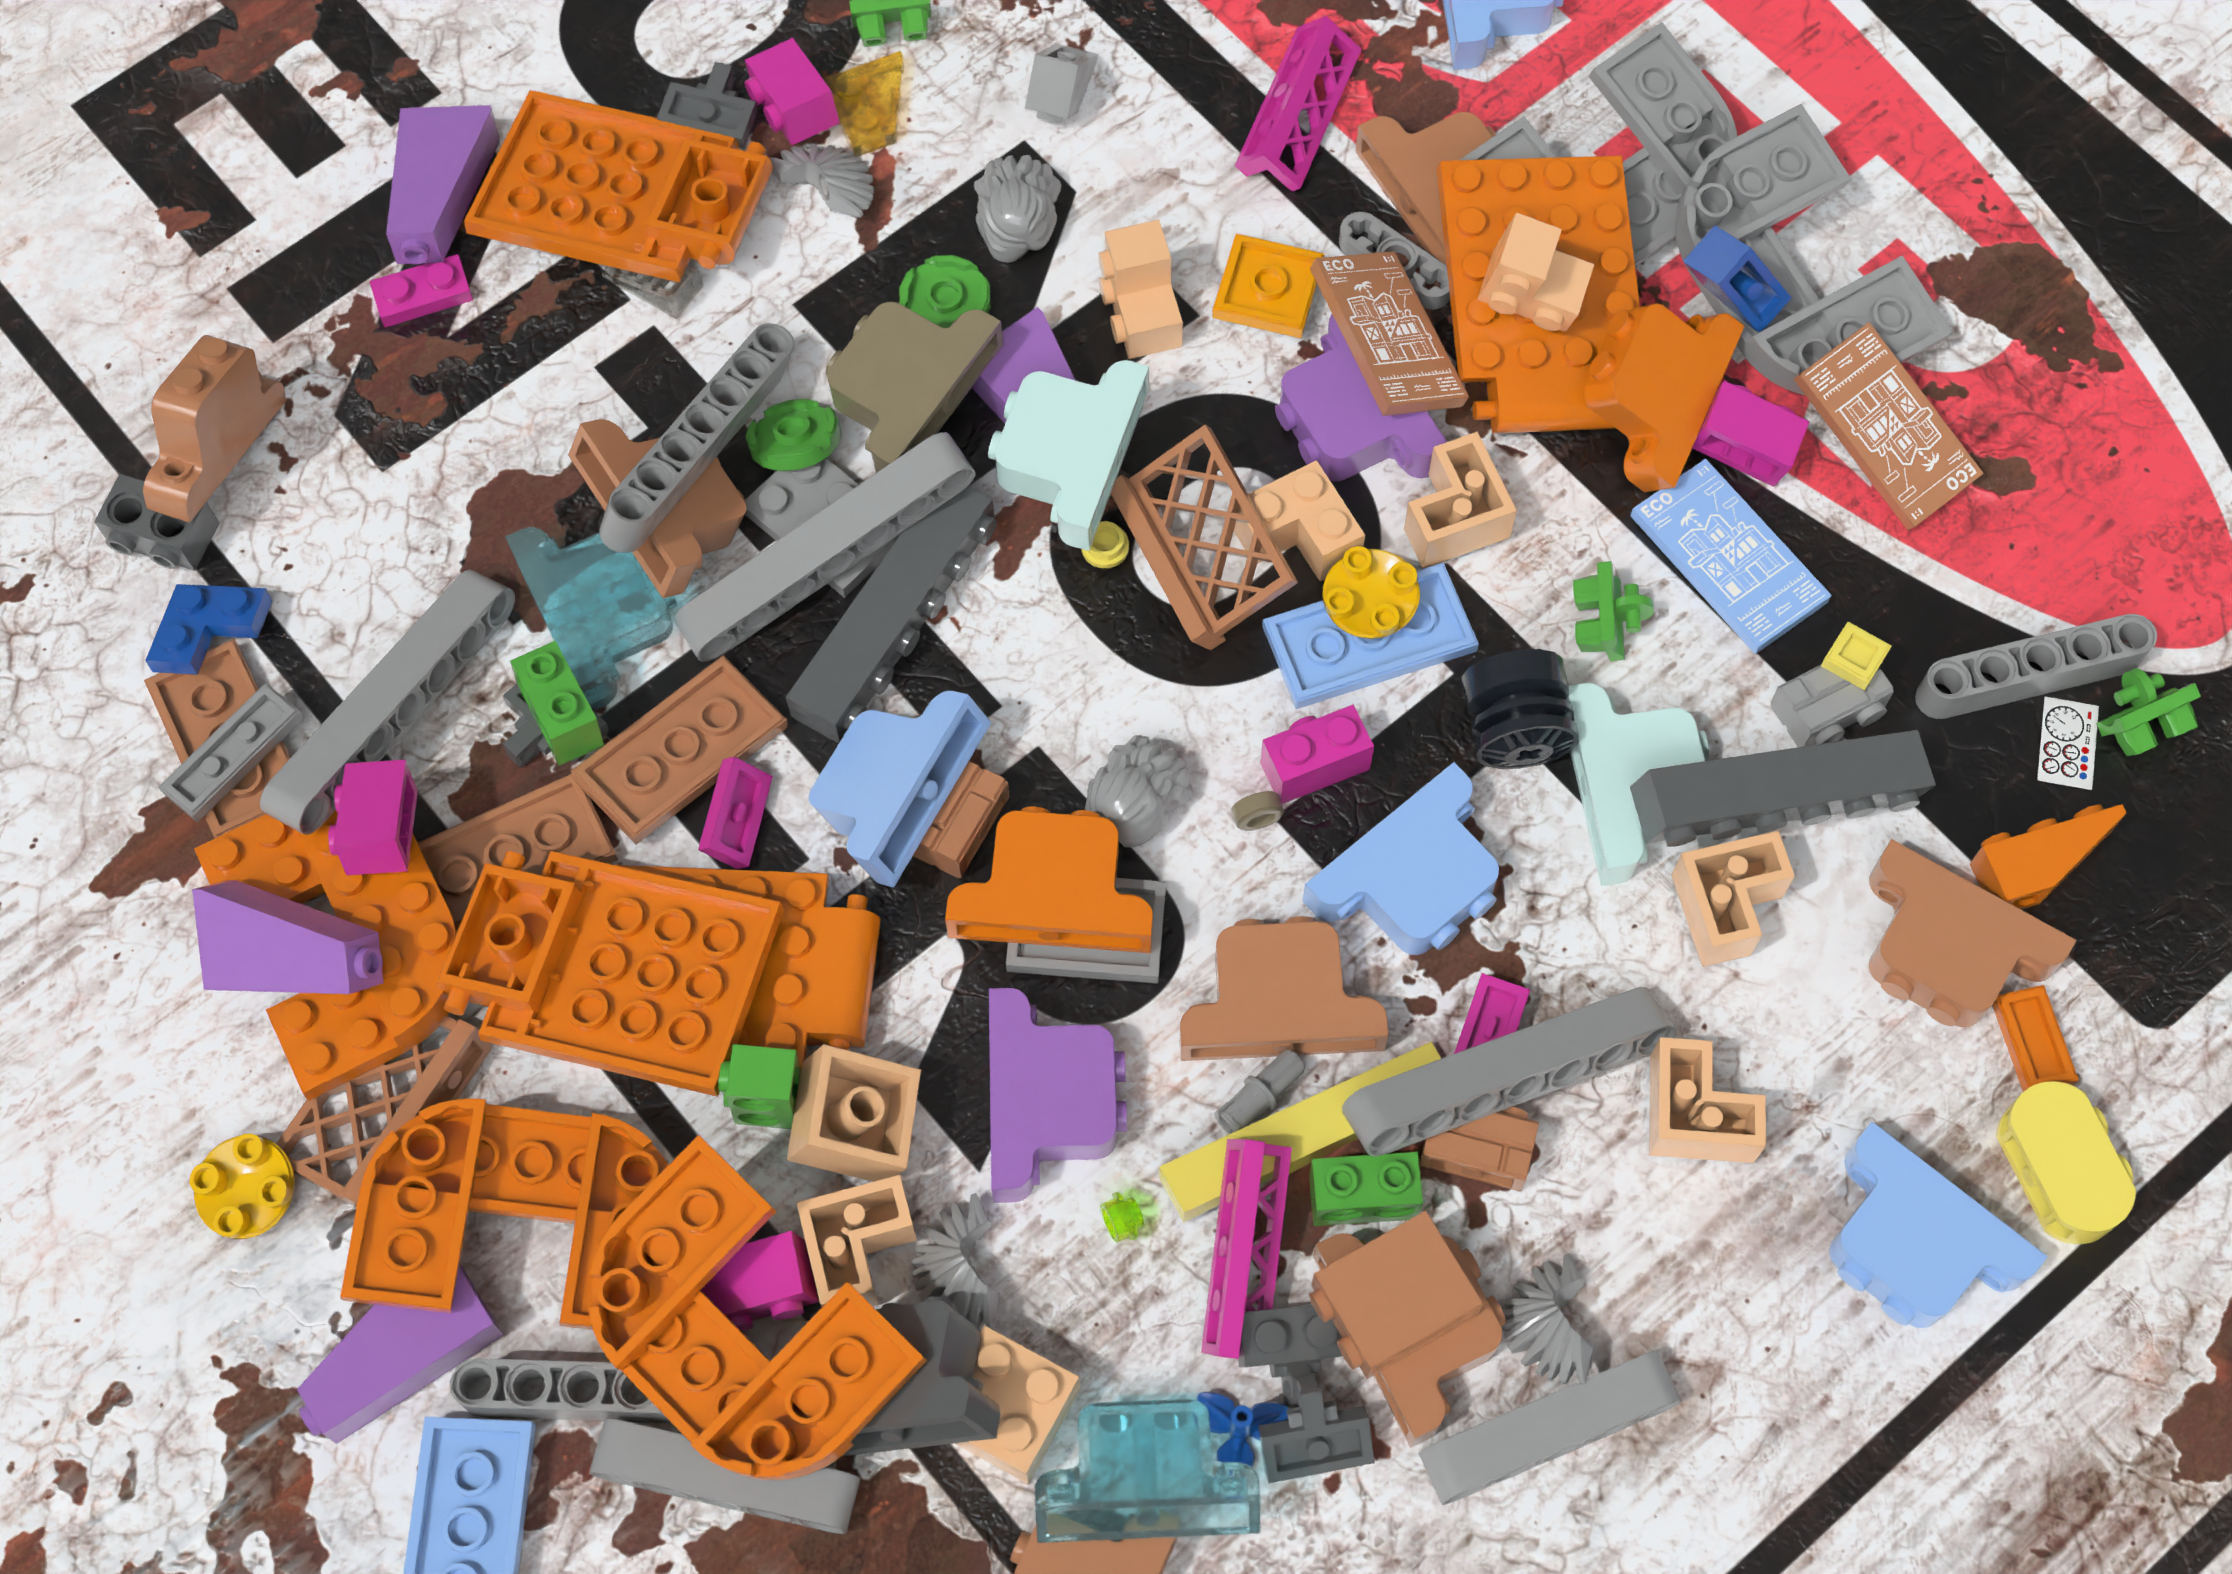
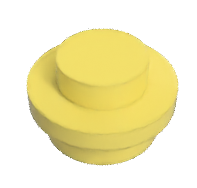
[1081,521,1129,568]

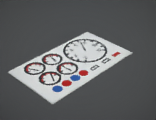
[2037,697,2099,790]

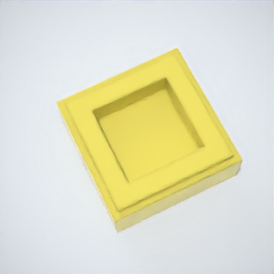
[1821,622,1892,691]

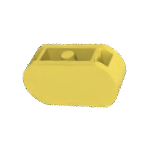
[1996,1081,2136,1244]

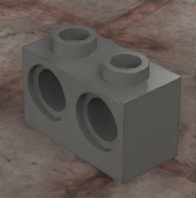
[94,474,220,571]

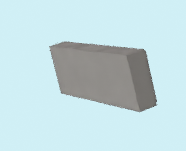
[158,683,304,823]

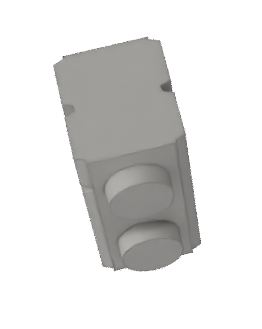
[1770,664,1894,747]

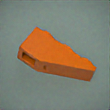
[1970,804,2126,909]

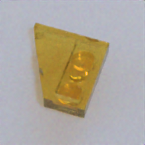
[823,51,904,157]

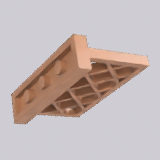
[1111,424,1298,650]
[276,1015,493,1208]

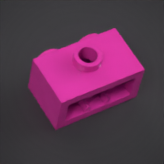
[744,38,839,145]
[1692,381,1810,487]
[1260,704,1374,804]
[328,760,418,875]
[701,1231,819,1332]

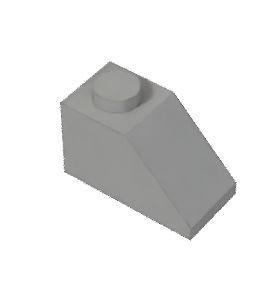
[1025,43,1098,123]

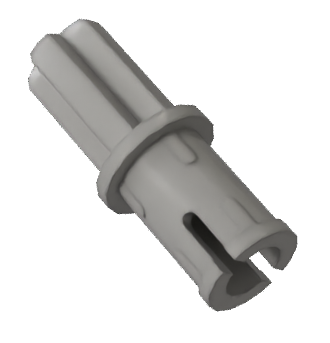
[1214,1049,1306,1134]

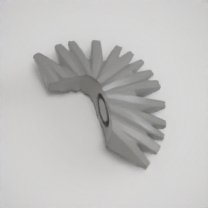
[769,143,874,218]
[911,1193,1000,1330]
[1502,1253,1593,1384]

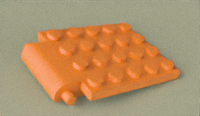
[464,90,773,283]
[1436,156,1640,434]
[436,851,784,1097]
[562,865,881,1069]

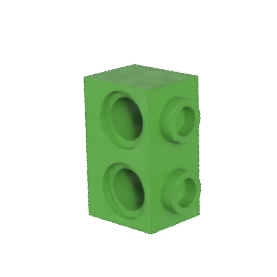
[510,640,604,766]
[718,1044,801,1129]
[1309,1152,1423,1226]

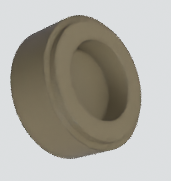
[1231,791,1284,831]

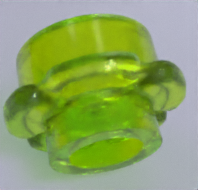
[1100,1192,1144,1243]

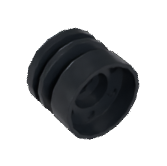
[1461,649,1579,769]

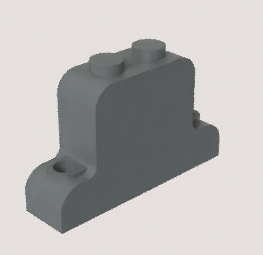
[842,1297,1000,1456]

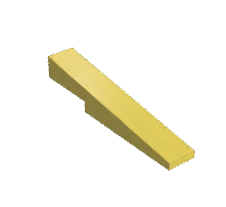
[1159,1042,1441,1223]

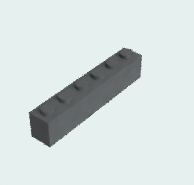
[786,486,997,744]
[1630,730,1936,847]

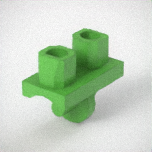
[849,0,931,47]
[1573,561,1654,662]
[2096,668,2201,756]

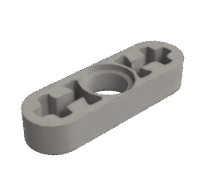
[1339,212,1450,309]

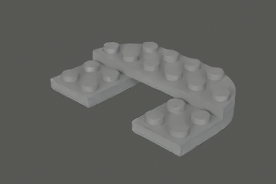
[1460,22,1738,267]
[1675,104,1954,395]

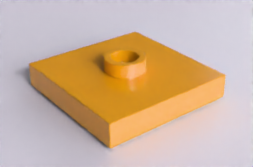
[1212,233,1325,339]

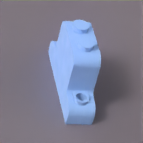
[1442,0,1563,70]
[809,691,991,887]
[1302,762,1499,955]
[1829,1122,2048,1328]

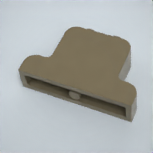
[826,302,1004,473]

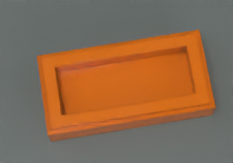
[1992,985,2079,1092]

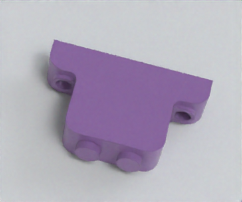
[1275,314,1447,481]
[989,988,1127,1203]

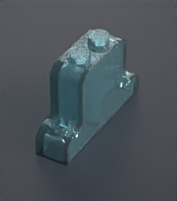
[505,527,678,711]
[1035,1399,1260,1543]

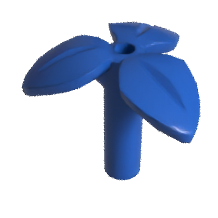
[1197,1392,1289,1482]

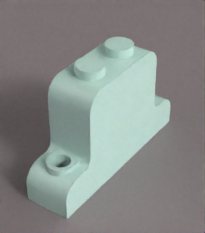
[988,360,1149,551]
[1566,683,1709,886]

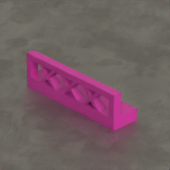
[1235,16,1362,192]
[1201,1139,1292,1359]

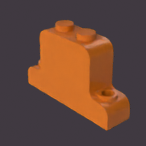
[1584,304,1745,492]
[945,806,1153,953]

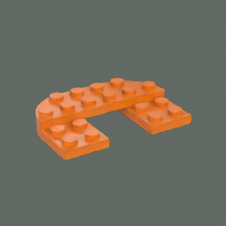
[194,810,459,1101]
[340,1098,669,1330]
[588,1135,927,1480]

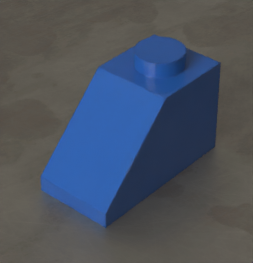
[1683,225,1792,333]

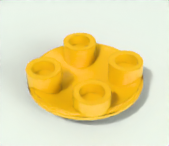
[1323,546,1420,639]
[189,1133,295,1239]

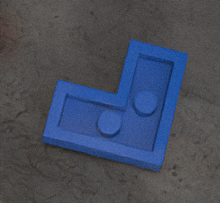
[145,584,273,675]

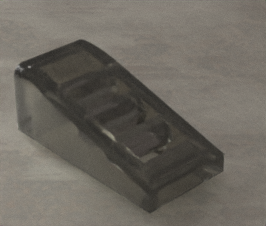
[602,264,703,319]

